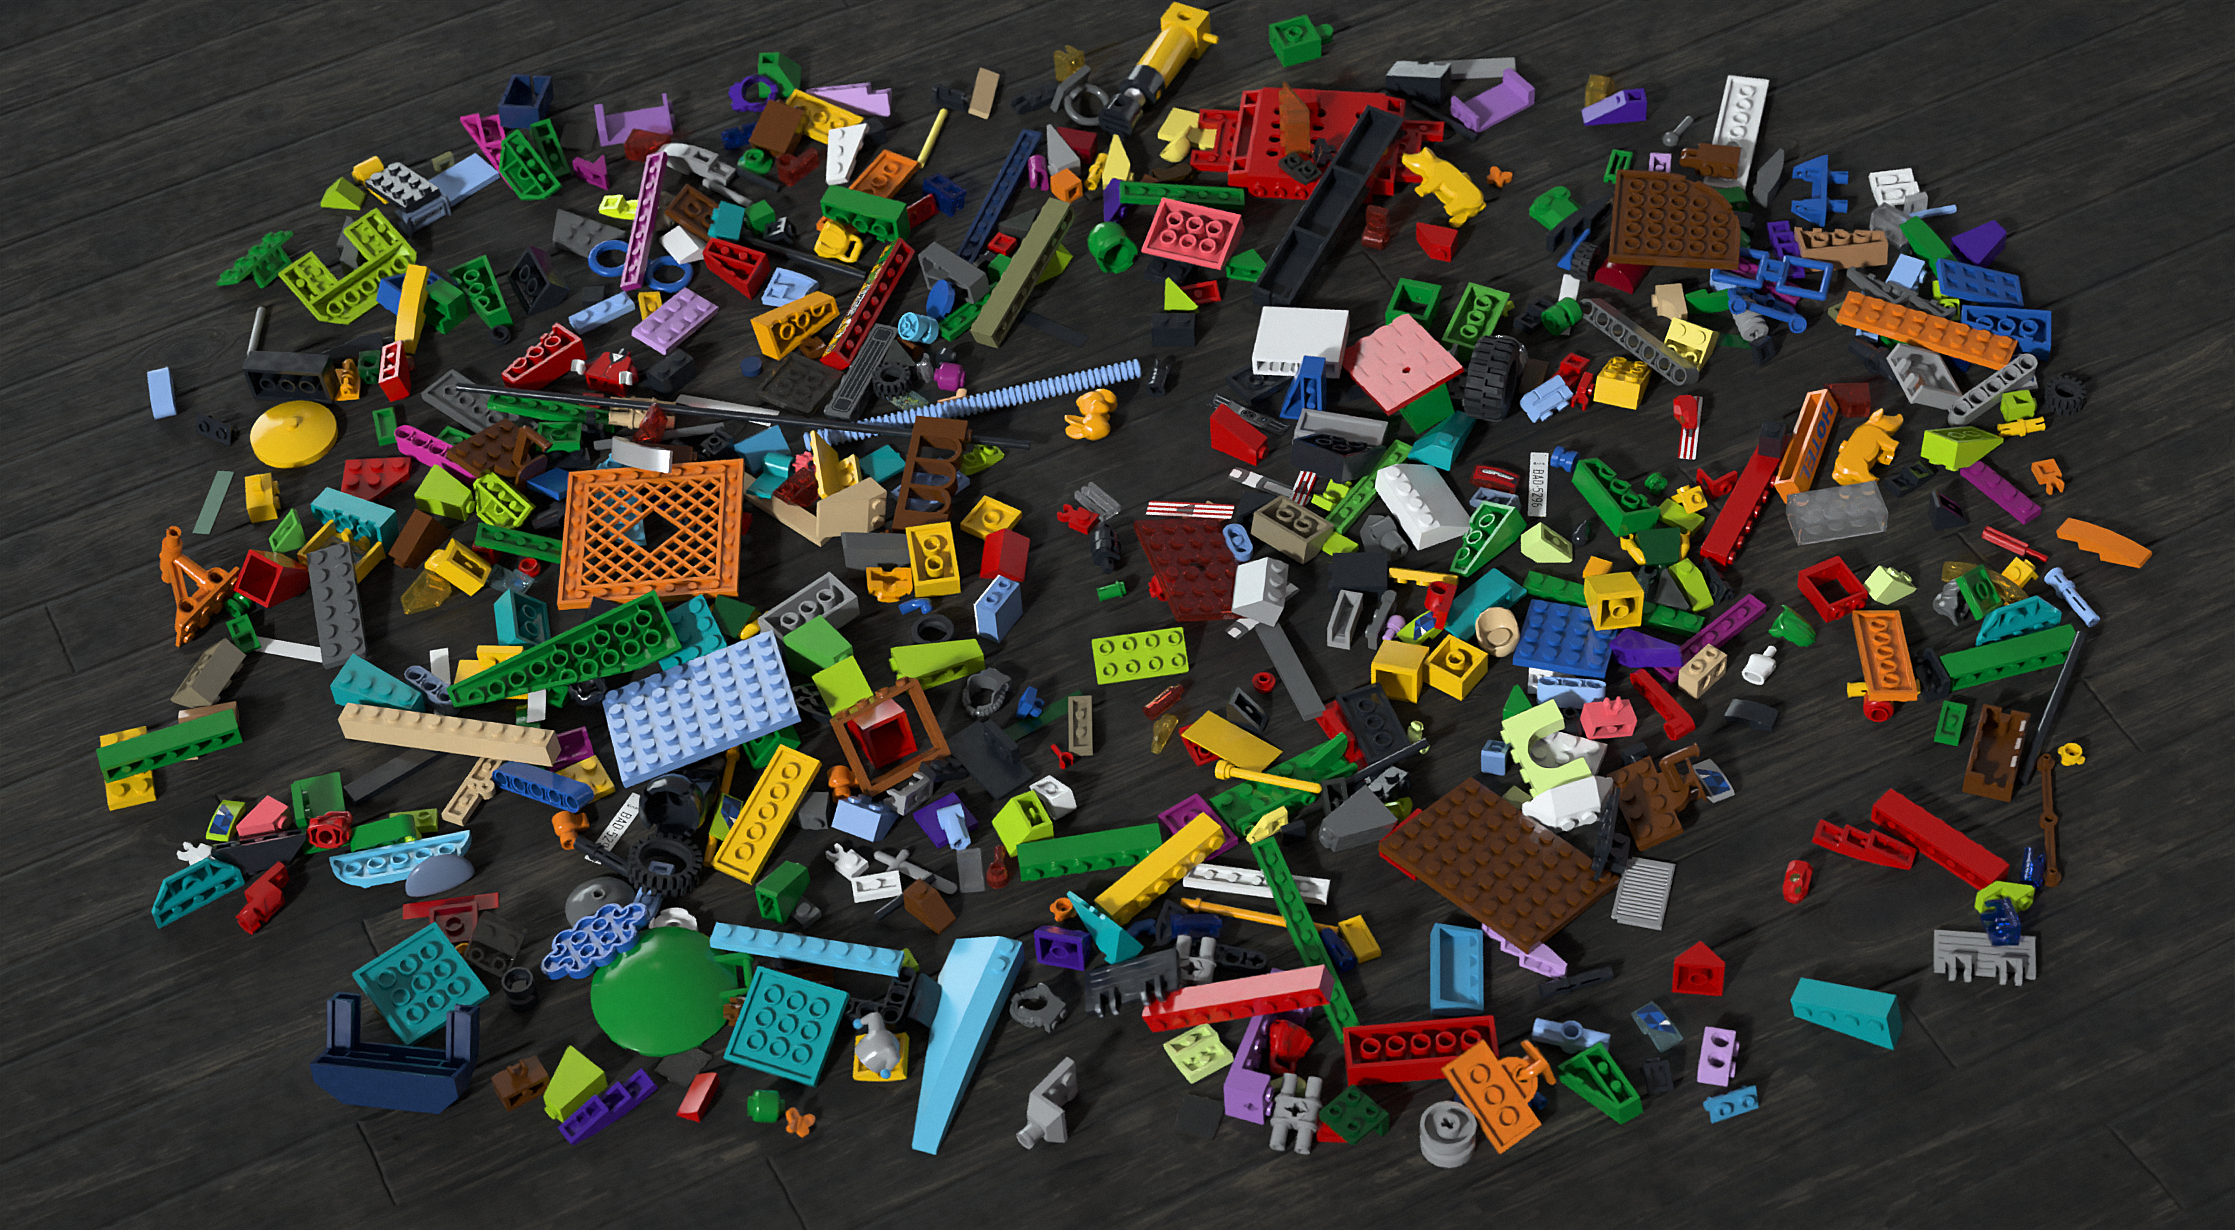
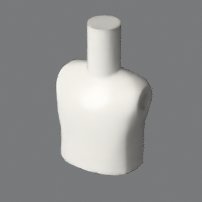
[1742,646,1776,685]

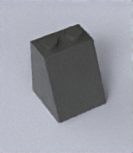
[1318,785,1398,852]

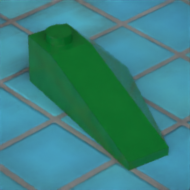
[1449,501,1527,577]

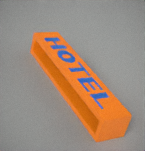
[1774,389,1838,504]

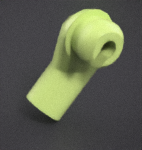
[1271,1077,1307,1097]

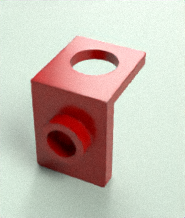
[1696,468,1738,500]

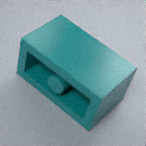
[707,201,745,244]

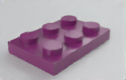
[1158,793,1238,864]

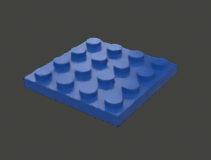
[1513,599,1619,680]

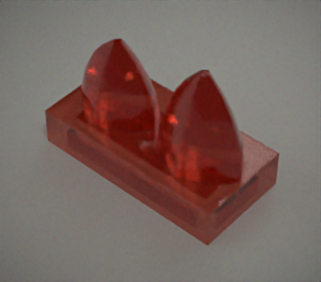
[631,403,668,444]

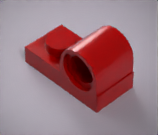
[1424,581,1457,630]

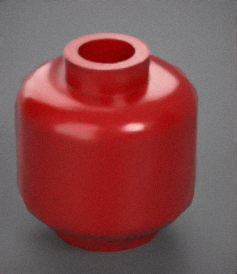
[1863,692,1894,722]

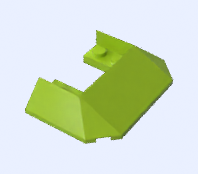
[278,208,416,325]

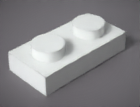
[851,871,902,903]

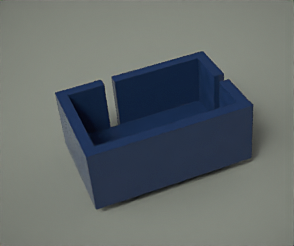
[498,74,554,130]

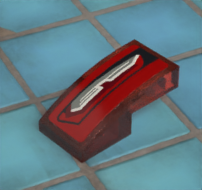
[1469,464,1521,494]

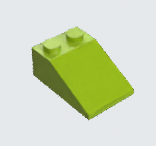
[1921,426,2004,471]

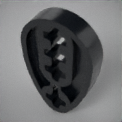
[792,683,833,725]

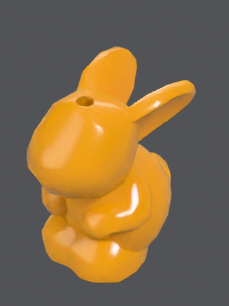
[1065,389,1117,440]

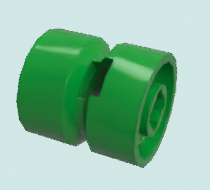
[1541,297,1582,336]

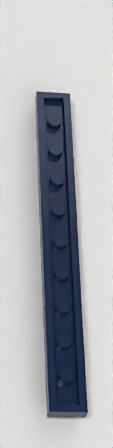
[955,129,1042,264]

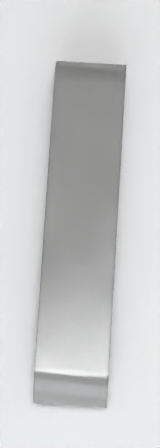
[1948,354,2038,427]

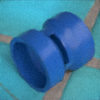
[1550,445,1580,473]

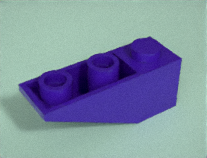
[1582,88,1647,126]
[1103,178,1135,224]
[1609,628,1684,668]

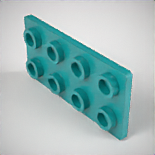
[1444,568,1527,643]

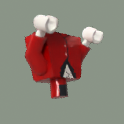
[571,349,639,397]

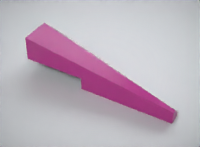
[460,113,512,189]

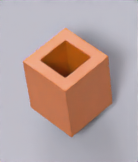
[1050,168,1083,203]

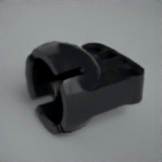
[638,768,721,840]

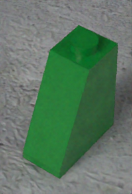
[755,861,810,925]

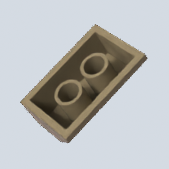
[1251,495,1334,564]
[170,638,246,708]

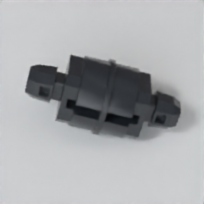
[1090,521,1121,575]

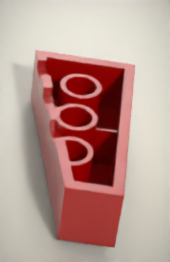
[501,323,587,391]

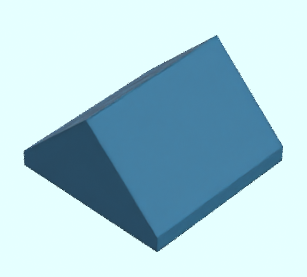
[734,425,792,474]

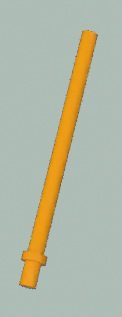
[703,745,740,867]
[1180,898,1339,937]

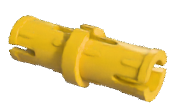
[1084,153,1108,190]
[1997,417,2045,438]

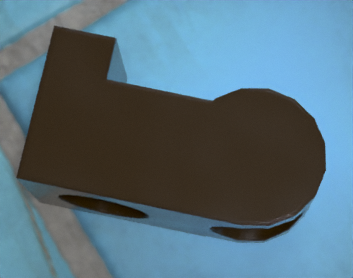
[1152,163,1192,186]

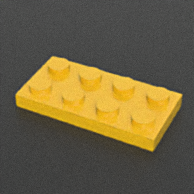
[785,89,864,145]
[100,726,156,811]

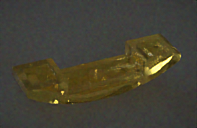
[1941,562,2029,606]

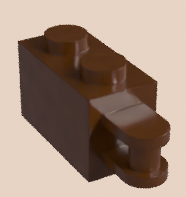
[1680,143,1741,180]

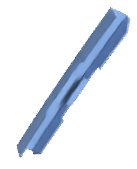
[1901,205,1957,222]

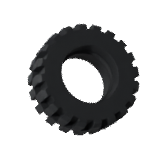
[1464,335,1520,423]

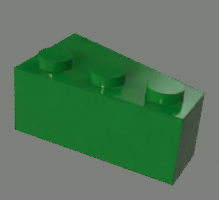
[1557,1042,1643,1125]

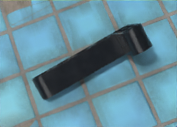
[838,966,917,1034]

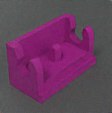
[548,726,594,772]

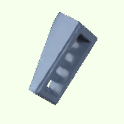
[1469,487,1521,512]

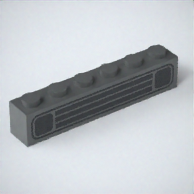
[824,323,901,423]

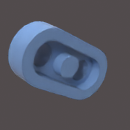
[1223,524,1253,562]

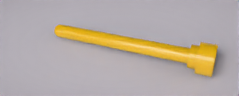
[1215,760,1322,793]

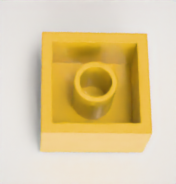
[1423,634,1488,701]

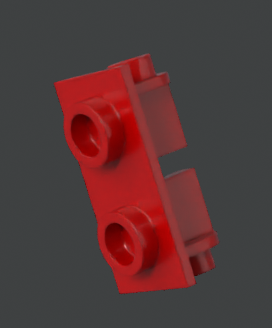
[907,194,939,229]

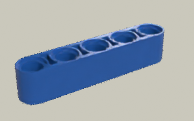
[492,761,594,813]

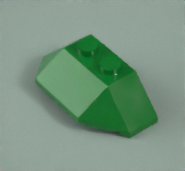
[499,129,562,201]

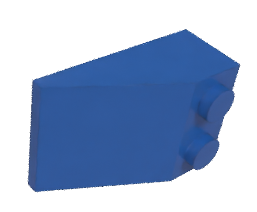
[376,271,445,315]

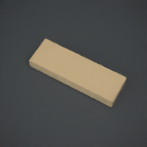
[968,68,999,119]

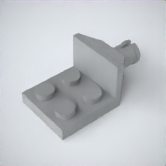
[1017,1057,1078,1149]

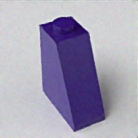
[1950,220,2007,268]

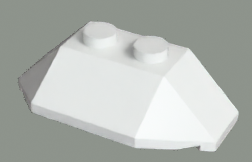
[1522,776,1613,833]

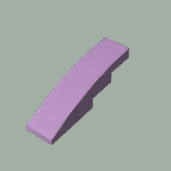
[1482,923,1567,980]

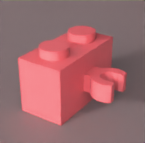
[1580,696,1637,740]

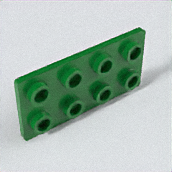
[216,231,294,288]
[291,772,350,855]

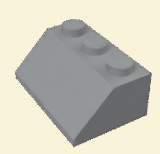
[1231,557,1289,627]

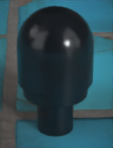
[1571,520,1592,547]

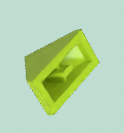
[320,177,366,210]
[1165,277,1199,313]

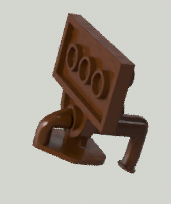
[446,418,553,495]
[1606,743,1707,852]

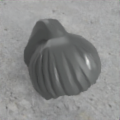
[1933,578,1970,626]

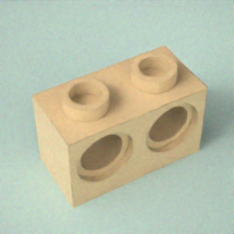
[1678,643,1727,700]

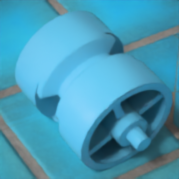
[898,312,939,344]

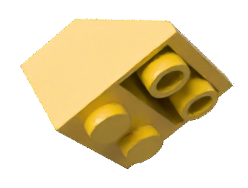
[434,538,492,596]

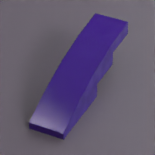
[1767,221,1805,279]
[558,1068,658,1146]

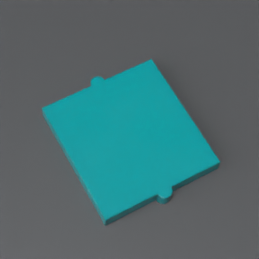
[859,445,906,484]

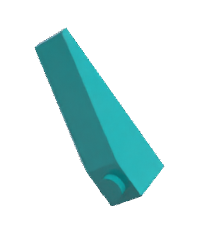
[1408,410,1477,471]

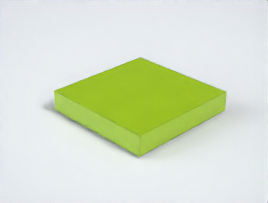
[812,655,874,718]

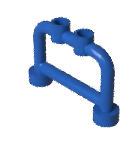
[1727,287,1807,333]

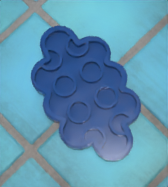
[540,903,650,980]

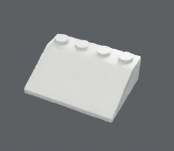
[1375,464,1470,550]

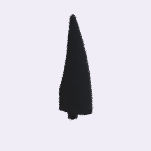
[319,332,395,365]

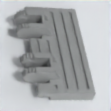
[1292,408,1388,448]
[1934,930,2036,986]

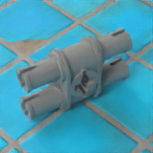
[1176,935,1216,989]
[1270,1073,1323,1154]

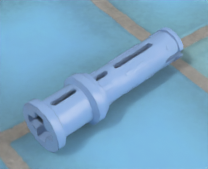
[2044,567,2100,627]

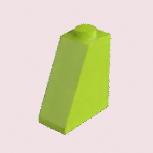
[415,464,475,521]
[543,1045,608,1123]

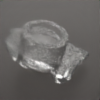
[917,353,934,383]

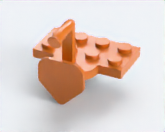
[1441,1040,1556,1154]

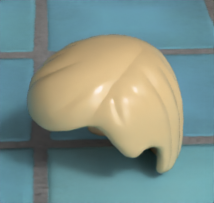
[1475,607,1520,657]

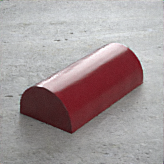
[1595,256,1654,294]

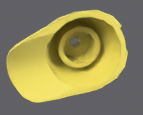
[1160,125,1193,162]

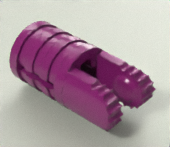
[1028,155,1049,191]

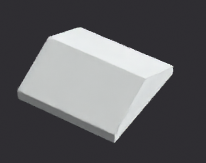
[659,226,708,265]

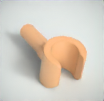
[938,388,969,404]

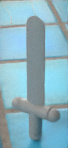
[874,849,957,894]

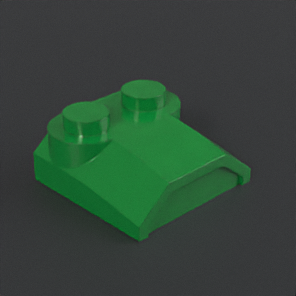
[1529,186,1582,231]

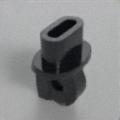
[972,251,997,272]

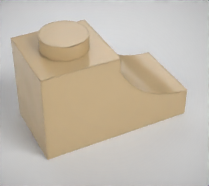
[1651,283,1688,321]

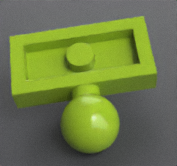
[390,808,438,842]

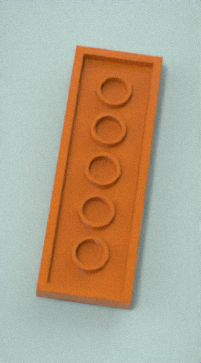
[816,149,919,243]
[1852,610,1918,702]

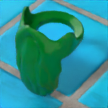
[1768,605,1816,647]

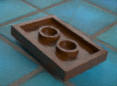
[664,184,719,243]

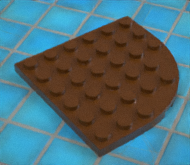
[1608,169,1740,270]

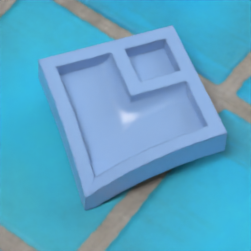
[761,268,819,307]

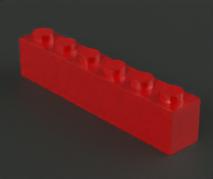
[1871,788,2010,891]

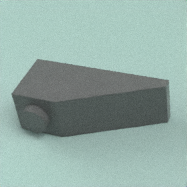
[789,792,831,830]

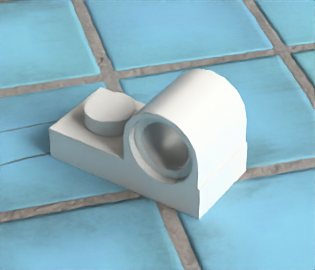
[1030,775,1077,820]

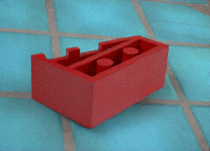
[702,237,771,300]

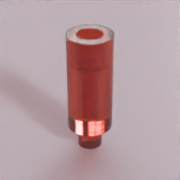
[1142,684,1184,721]

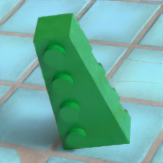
[820,184,911,242]

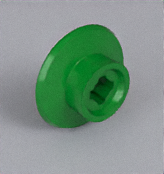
[737,149,774,176]

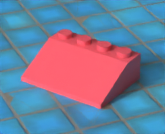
[1141,198,1244,270]

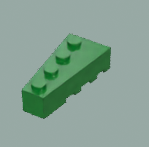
[447,255,514,329]
[1572,458,1661,537]

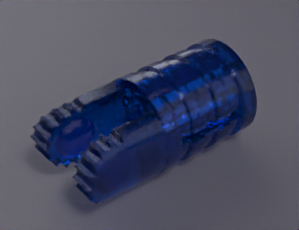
[2019,846,2046,892]
[1320,928,1358,972]

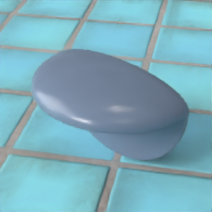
[406,854,475,897]

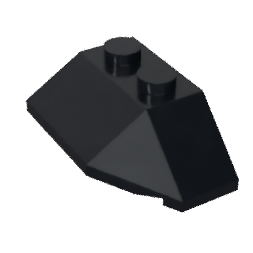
[211,827,307,875]

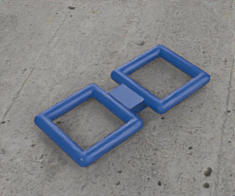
[1711,247,1834,301]

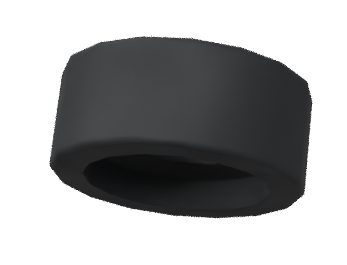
[912,614,956,645]

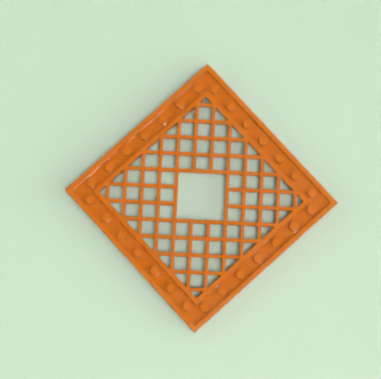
[557,459,745,610]

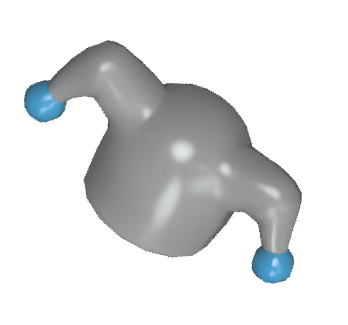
[853,1012,901,1079]

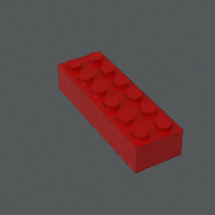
[1343,1015,1499,1086]

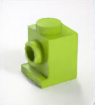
[2000,389,2037,423]

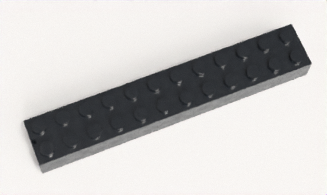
[1252,105,1405,308]

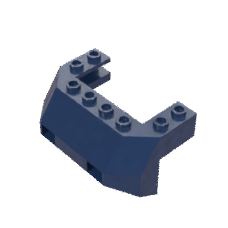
[309,992,480,1114]

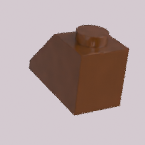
[903,878,956,935]

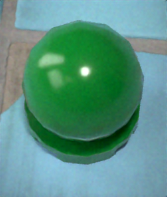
[1087,221,1138,274]

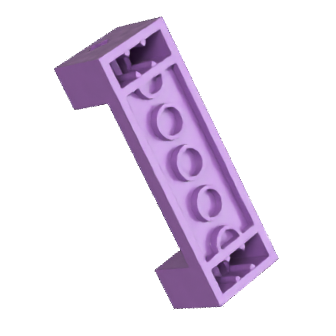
[1224,968,1314,1125]

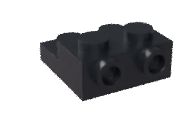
[1347,766,1412,804]

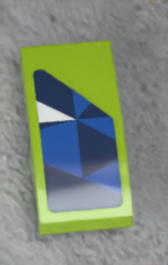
[1396,610,1448,645]
[708,792,743,841]
[206,800,246,842]

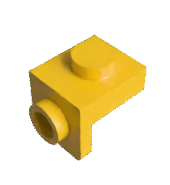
[1671,485,1707,514]
[1998,557,2039,593]

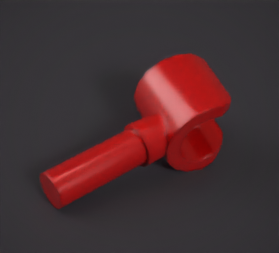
[1051,744,1073,769]

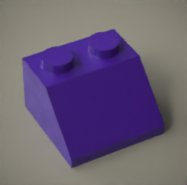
[1034,925,1092,971]

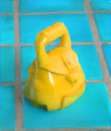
[814,221,864,263]

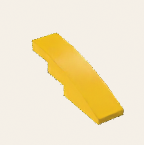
[395,264,431,354]

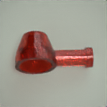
[986,846,1010,888]

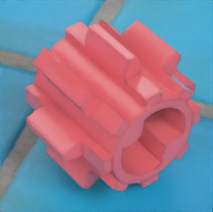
[792,451,817,480]

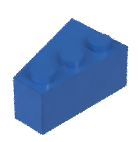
[1279,355,1327,420]

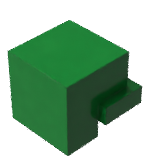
[423,278,469,335]

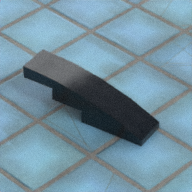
[1546,194,1613,253]

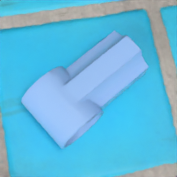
[937,803,971,851]

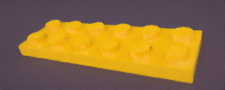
[711,744,822,885]

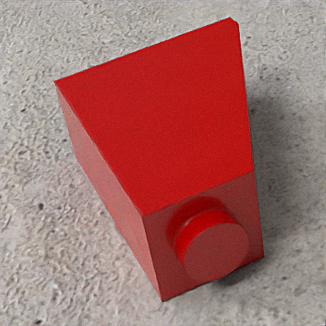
[1210,403,1269,466]

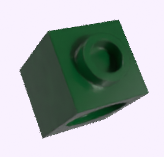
[358,350,382,385]

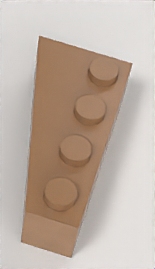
[1794,227,1888,273]

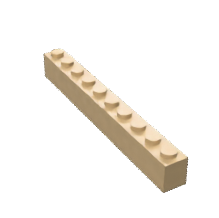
[338,703,561,767]

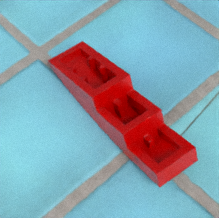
[1812,819,1917,870]

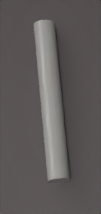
[702,178,754,207]
[247,307,266,355]

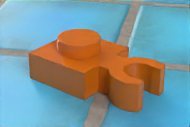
[2031,459,2064,495]

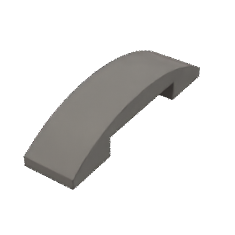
[611,436,673,473]

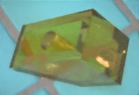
[1585,74,1615,107]
[400,568,452,615]

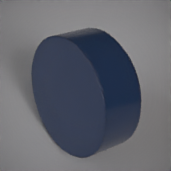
[740,356,763,377]

